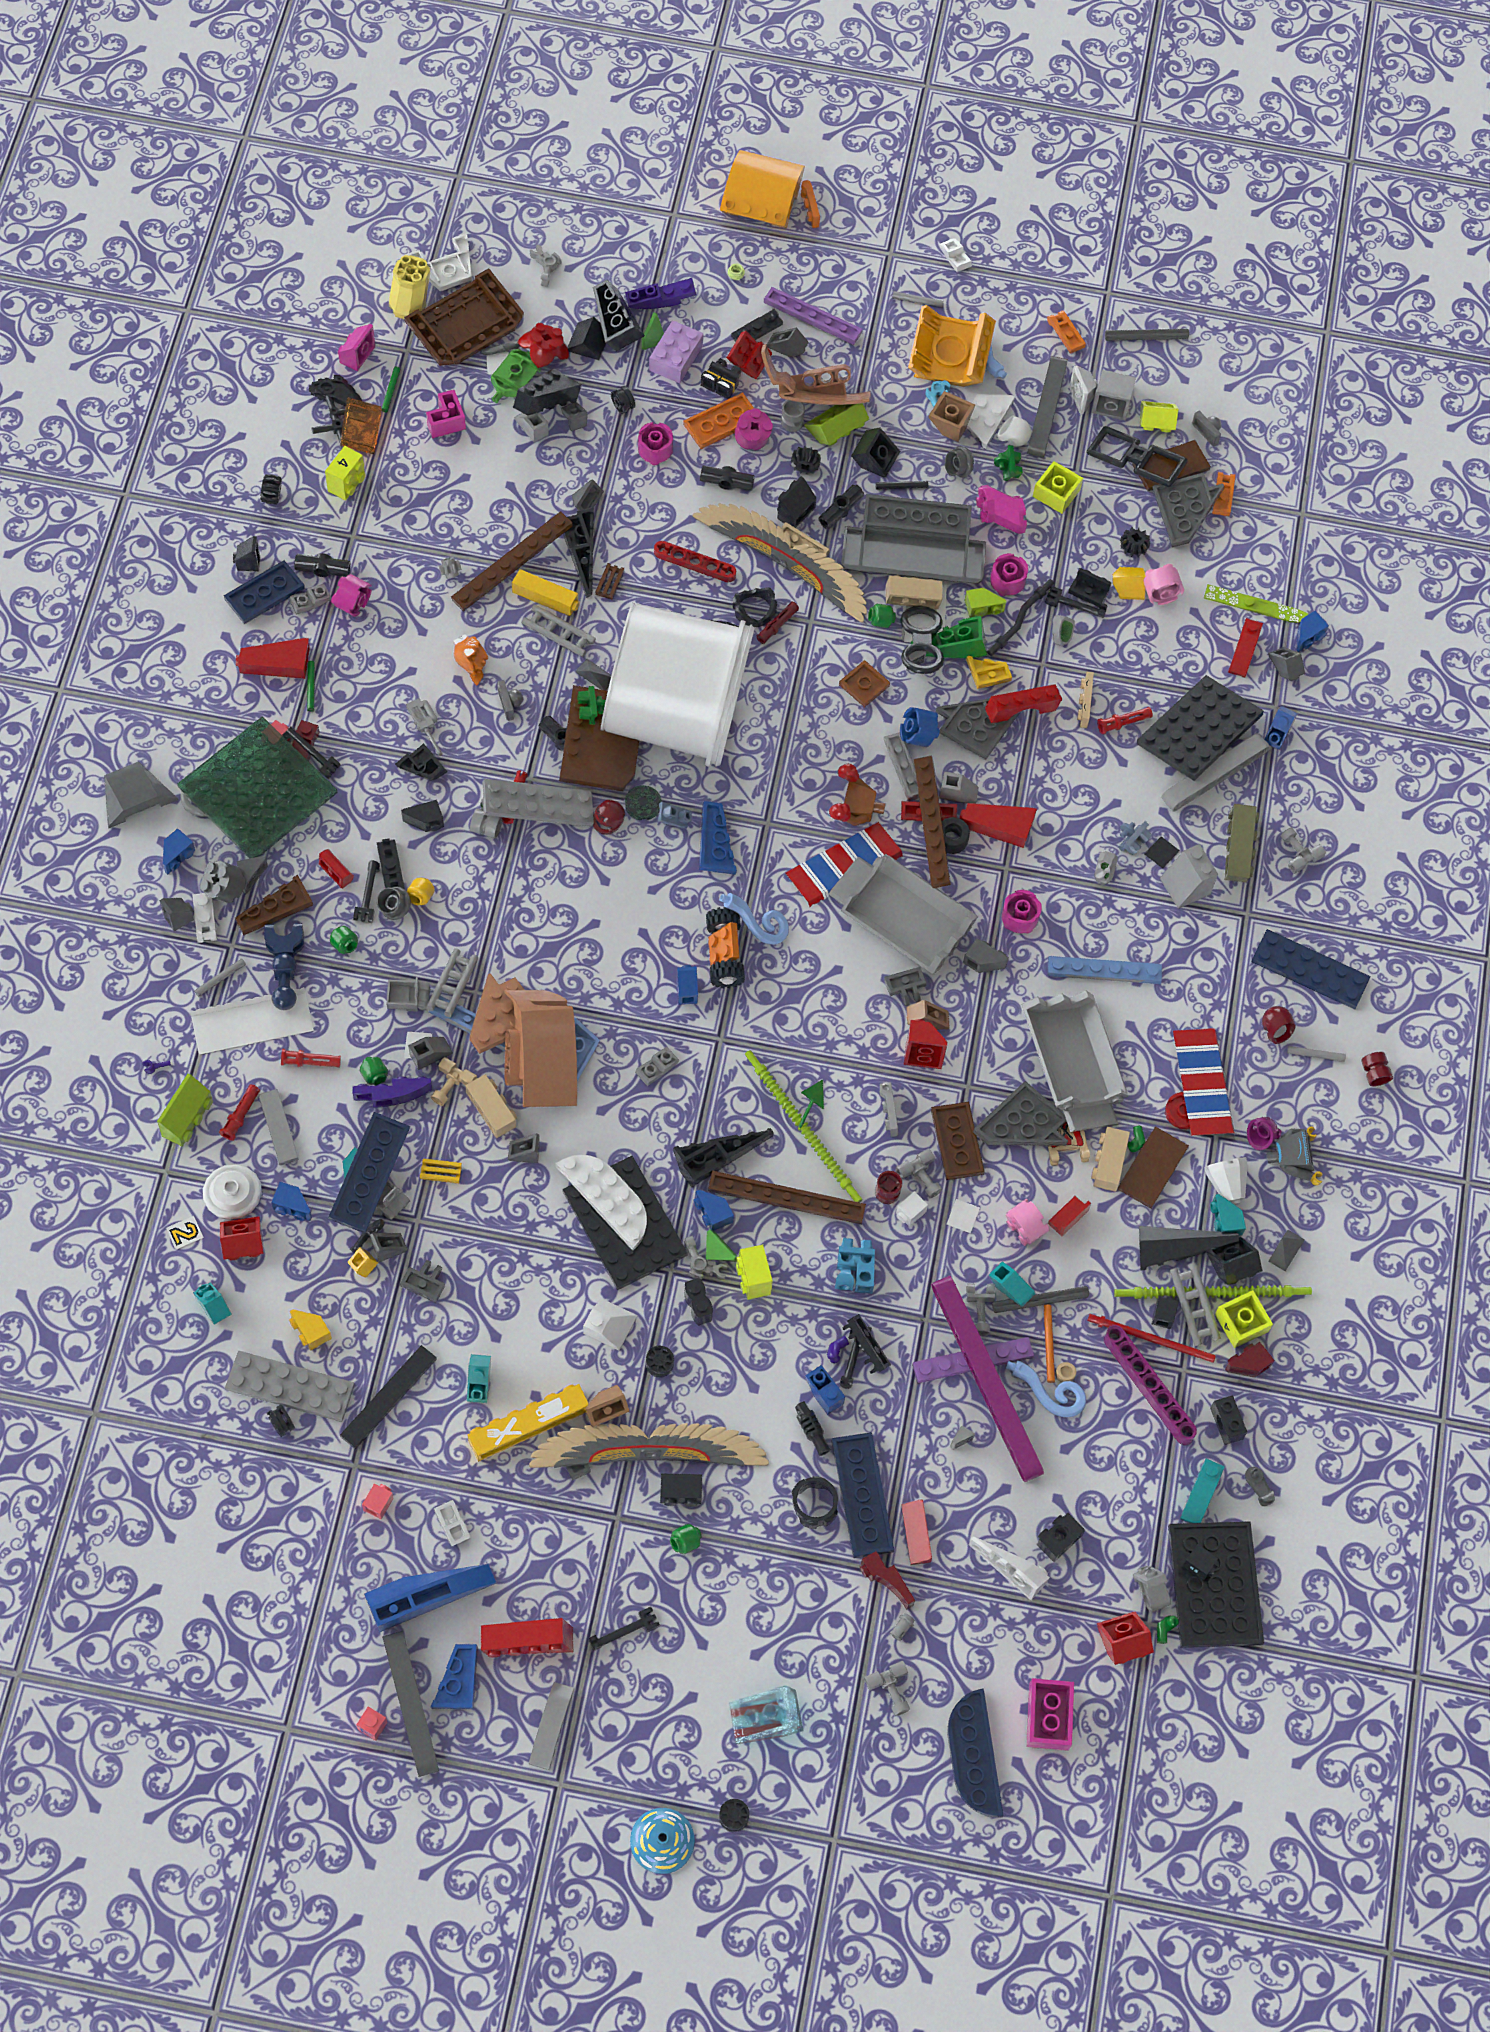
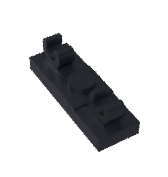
[731,309,783,342]
[376,838,405,889]
[842,1314,891,1374]

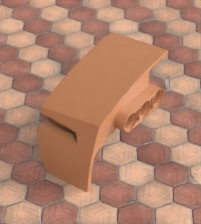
[761,344,871,405]
[504,990,577,1107]

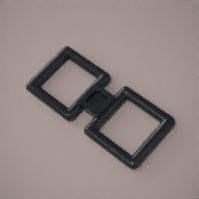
[1086,426,1188,487]

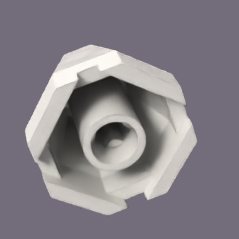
[1205,1157,1248,1205]

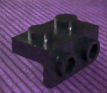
[1068,568,1111,608]

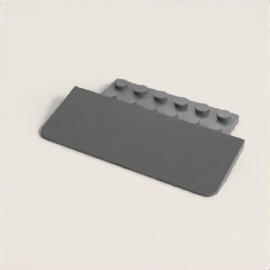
[841,494,986,584]

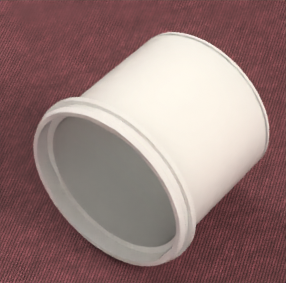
[601,602,755,767]

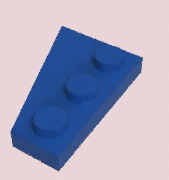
[430,1644,478,1709]

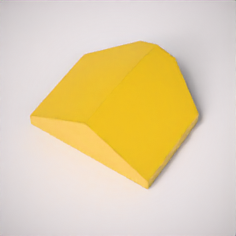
[1112,567,1146,600]

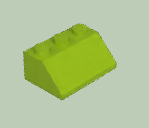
[804,403,870,446]
[157,1073,213,1147]

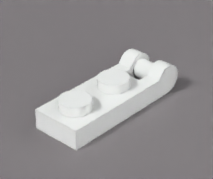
[192,893,217,943]

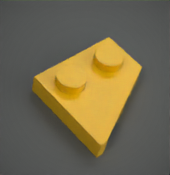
[966,656,1012,689]

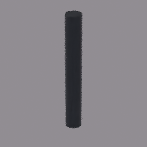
[875,481,929,490]

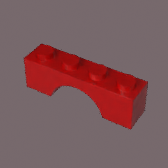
[985,684,1062,723]

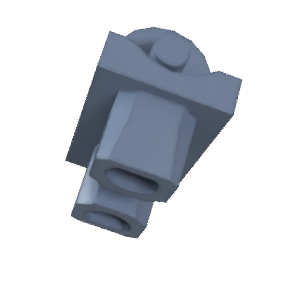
[657,802,692,829]
[1118,821,1152,855]

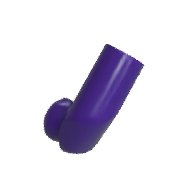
[827,1336,849,1364]

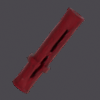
[756,601,799,644]

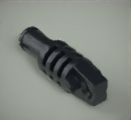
[795,1401,831,1456]

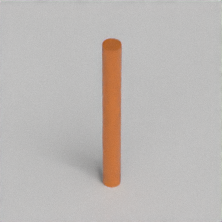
[1044,1304,1055,1383]

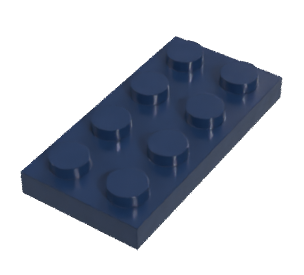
[223,560,305,624]

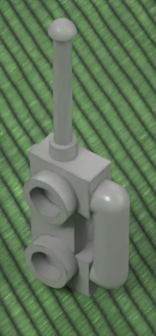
[406,698,443,756]

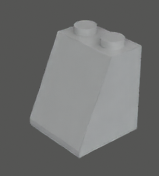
[1092,370,1136,421]
[1160,844,1218,909]

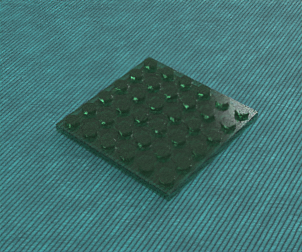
[177,716,338,859]

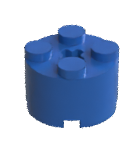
[900,707,940,747]

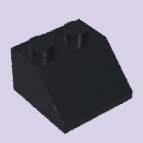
[851,427,901,478]
[1206,1236,1263,1285]

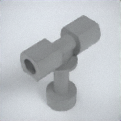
[1280,827,1326,874]
[895,1148,942,1198]
[864,1661,910,1716]

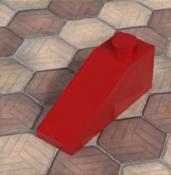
[1228,618,1263,678]

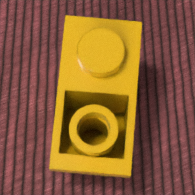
[289,1309,332,1351]

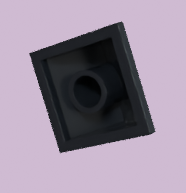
[567,317,606,360]

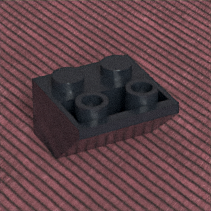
[777,476,817,528]

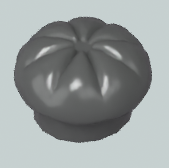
[945,446,974,478]
[376,887,411,920]

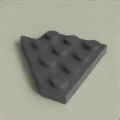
[1153,473,1224,548]
[936,698,1020,760]
[973,1081,1068,1146]

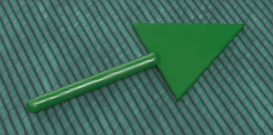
[799,1079,824,1128]

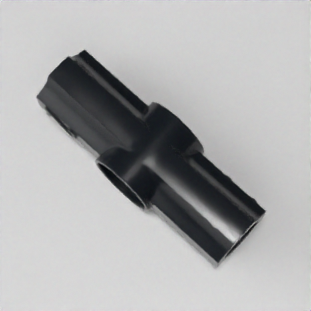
[700,465,755,491]
[818,484,864,529]
[294,553,351,577]
[538,716,567,751]

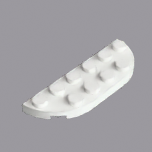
[556,1155,647,1250]

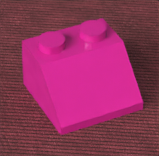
[338,324,375,371]

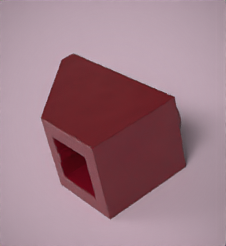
[1225,1342,1275,1378]

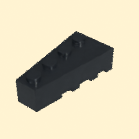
[593,280,645,352]
[513,369,582,416]

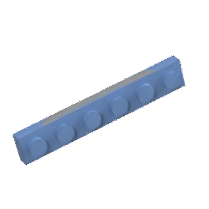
[1047,956,1162,984]
[429,995,505,1052]

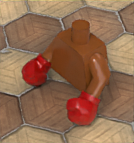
[829,763,886,826]

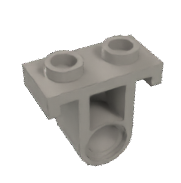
[1133,1566,1171,1612]

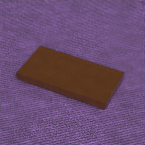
[1132,440,1211,492]
[931,1101,985,1180]
[1117,1126,1189,1209]

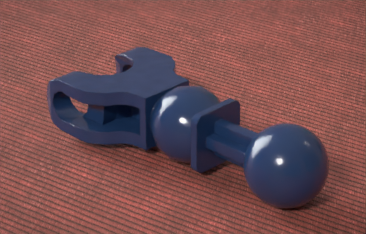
[264,923,304,1010]

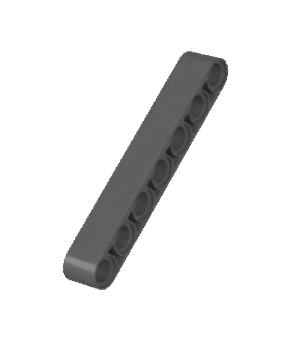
[1027,356,1068,457]
[382,1631,439,1777]

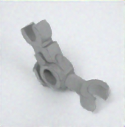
[530,245,562,287]
[684,1236,728,1280]

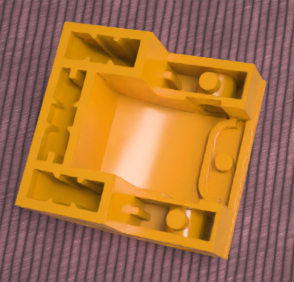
[720,150,805,228]

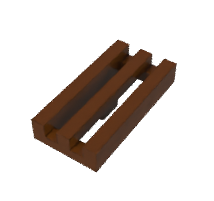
[595,563,624,600]

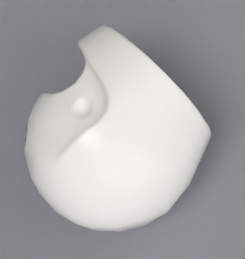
[997,416,1031,447]

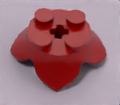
[517,323,569,368]

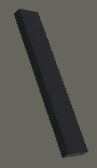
[340,1345,437,1449]

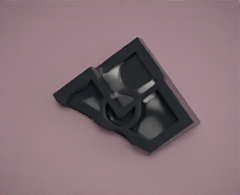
[395,743,448,781]

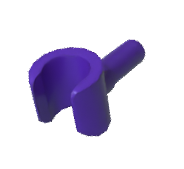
[142,1060,171,1074]

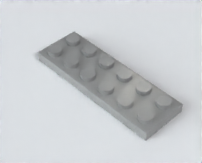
[482,779,594,827]
[225,1350,355,1422]

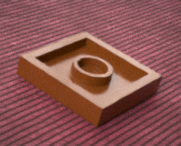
[839,660,890,708]

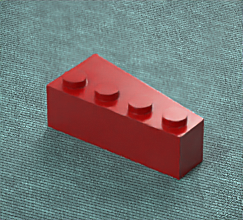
[481,1618,574,1658]

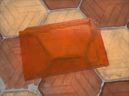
[340,397,382,455]

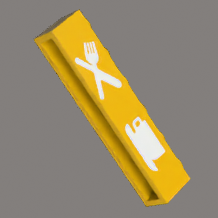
[467,1384,589,1462]

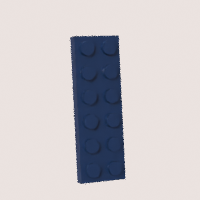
[1251,929,1371,1010]
[328,1112,411,1234]
[831,1432,894,1559]

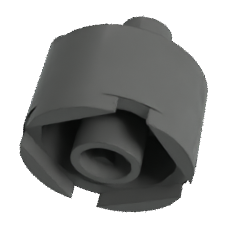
[200,861,246,903]

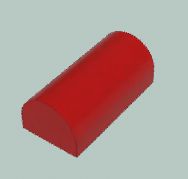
[319,849,354,889]

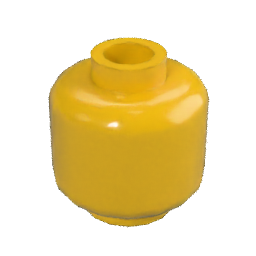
[407,877,435,905]

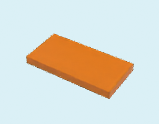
[683,392,754,449]

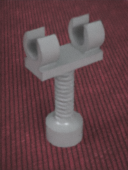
[966,1283,995,1336]

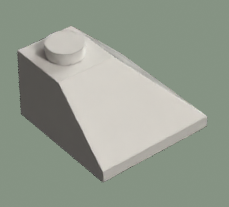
[1069,366,1098,415]
[583,1299,637,1350]

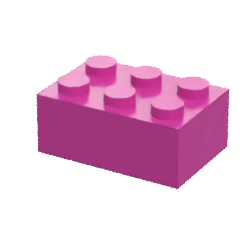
[1026,1678,1074,1751]

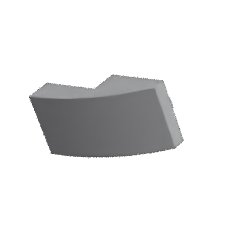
[289,584,332,615]
[635,1047,679,1086]

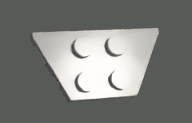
[966,394,1015,449]

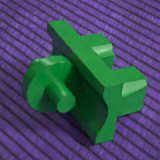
[994,445,1023,481]
[577,686,606,724]

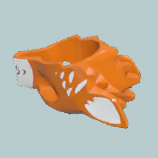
[454,634,489,686]

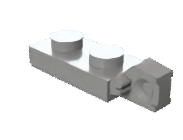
[880,1082,898,1137]

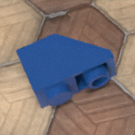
[1296,611,1329,652]
[1264,706,1298,750]
[163,828,195,875]
[677,965,698,1005]
[271,1182,312,1221]
[693,1190,734,1231]
[805,1365,845,1415]

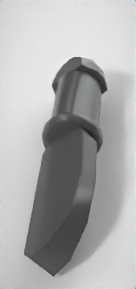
[481,341,520,355]

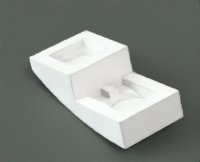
[940,238,972,272]
[434,1500,471,1547]

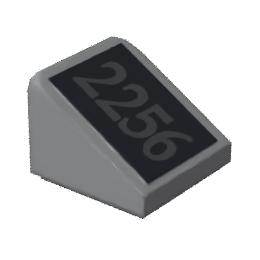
[906,650,926,670]
[950,1426,975,1450]

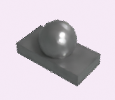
[1192,410,1221,447]
[497,680,523,721]

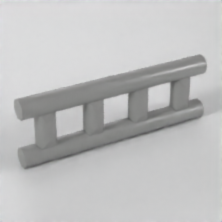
[521,604,596,657]
[426,948,478,1017]
[1170,1262,1221,1346]

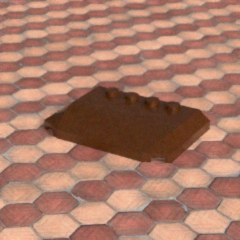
[404,268,524,366]
[559,685,640,792]

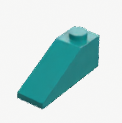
[1180,1458,1225,1523]

